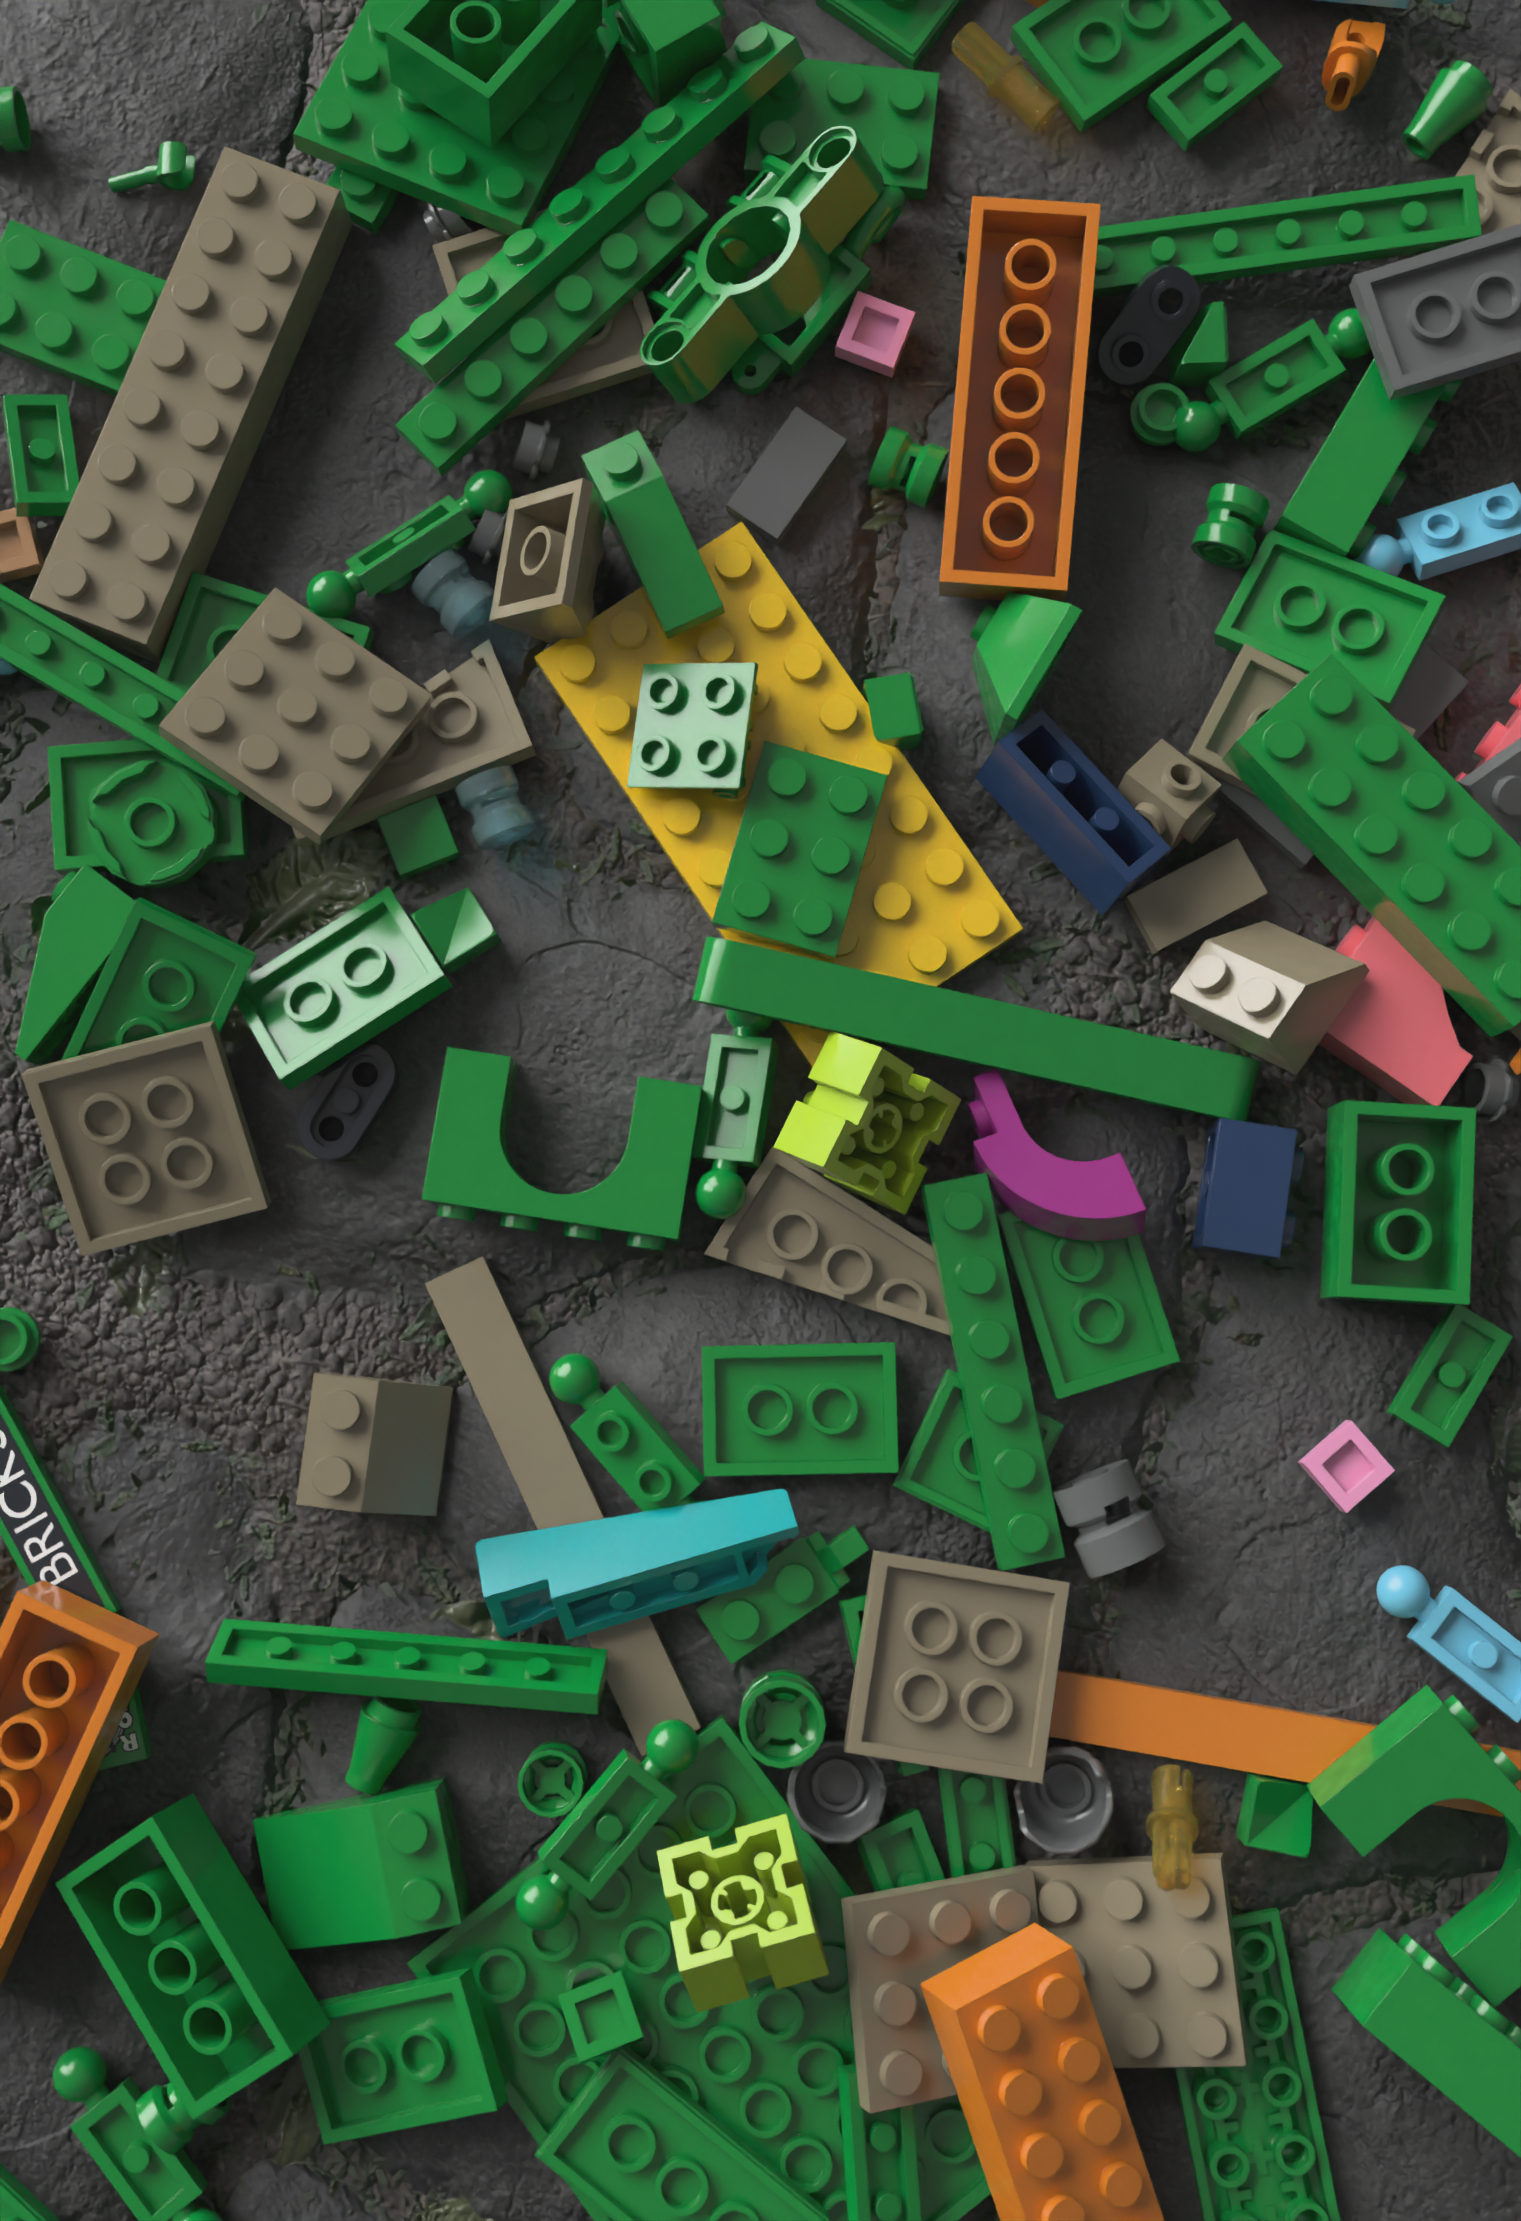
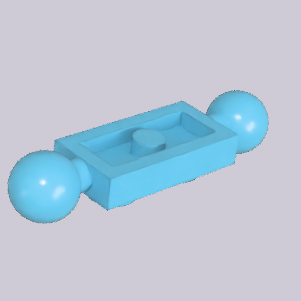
[1353,482,1521,581]
[1376,1565,1521,1723]

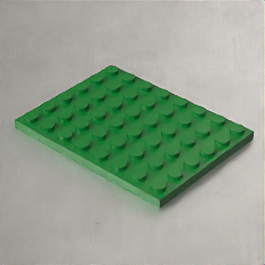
[407,1714,991,2221]

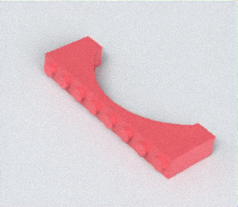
[1319,684,1521,1106]

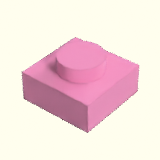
[835,291,916,378]
[1298,1420,1395,1513]

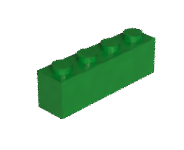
[1273,359,1464,559]

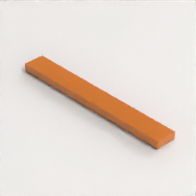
[1049,1669,1521,1817]

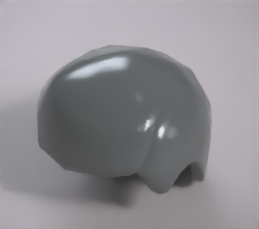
[787,1740,887,1844]
[1014,1745,1114,1855]

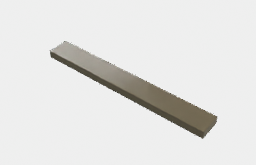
[425,1256,701,1756]

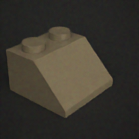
[489,478,606,643]
[1170,921,1370,1075]
[296,1372,454,1516]

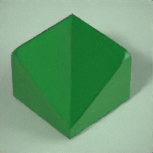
[1169,302,1229,388]
[862,672,923,751]
[411,887,502,974]
[1236,1772,1313,1858]

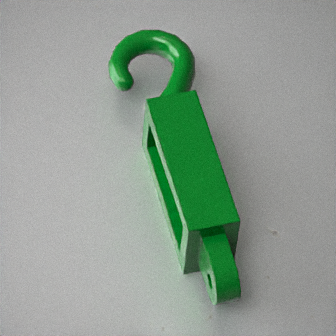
[732,186,906,395]

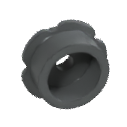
[423,203,479,243]
[511,420,560,482]
[467,508,508,565]
[1462,1059,1520,1121]

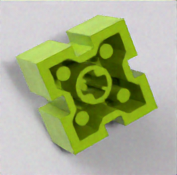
[774,1031,962,1214]
[657,1814,829,2013]

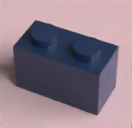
[1191,1118,1304,1260]

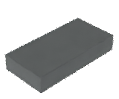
[726,406,847,546]

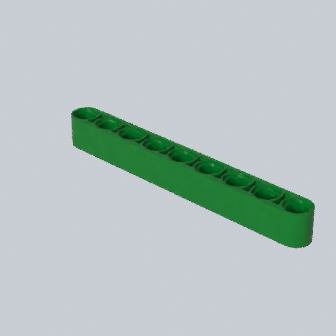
[692,937,1260,1122]

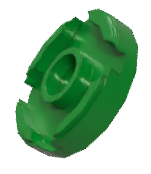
[87,761,218,888]

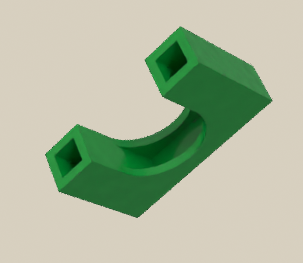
[422,1047,703,1252]
[1306,1685,1521,2008]

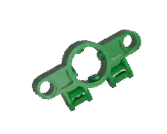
[640,125,884,404]

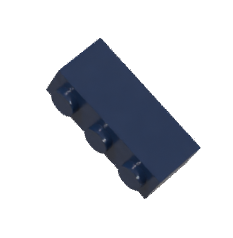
[975,709,1172,915]

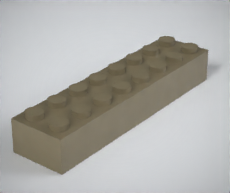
[29,147,353,664]

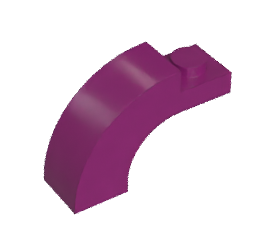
[967,1068,1146,1241]

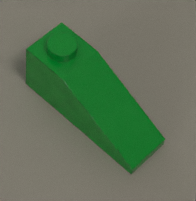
[581,430,725,639]
[15,863,135,1066]

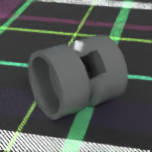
[1052,1459,1166,1578]

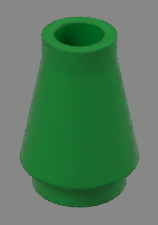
[1401,60,1493,160]
[345,1697,422,1795]

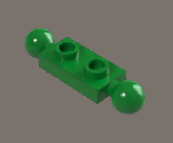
[1171,308,1371,452]
[306,470,513,619]
[692,1009,779,1219]
[549,1353,706,1512]
[516,1719,699,1931]
[53,2046,223,2221]

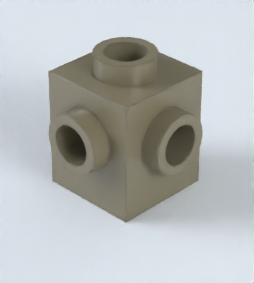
[1117,739,1222,857]

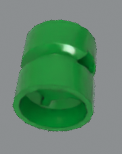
[739,1668,826,1769]

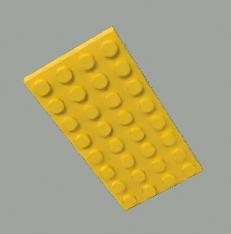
[535,521,1023,1069]

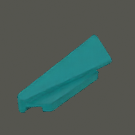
[475,1489,799,1640]

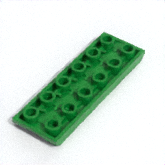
[1172,1907,1340,2221]

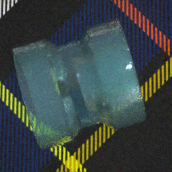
[411,549,494,639]
[455,766,537,850]

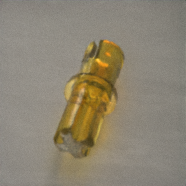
[952,22,1061,133]
[1146,1764,1199,1892]

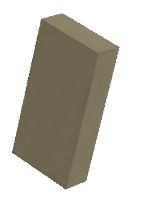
[1124,838,1268,955]

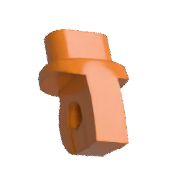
[1322,19,1385,111]

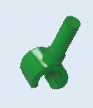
[108,141,196,193]

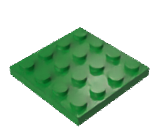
[293,0,621,236]

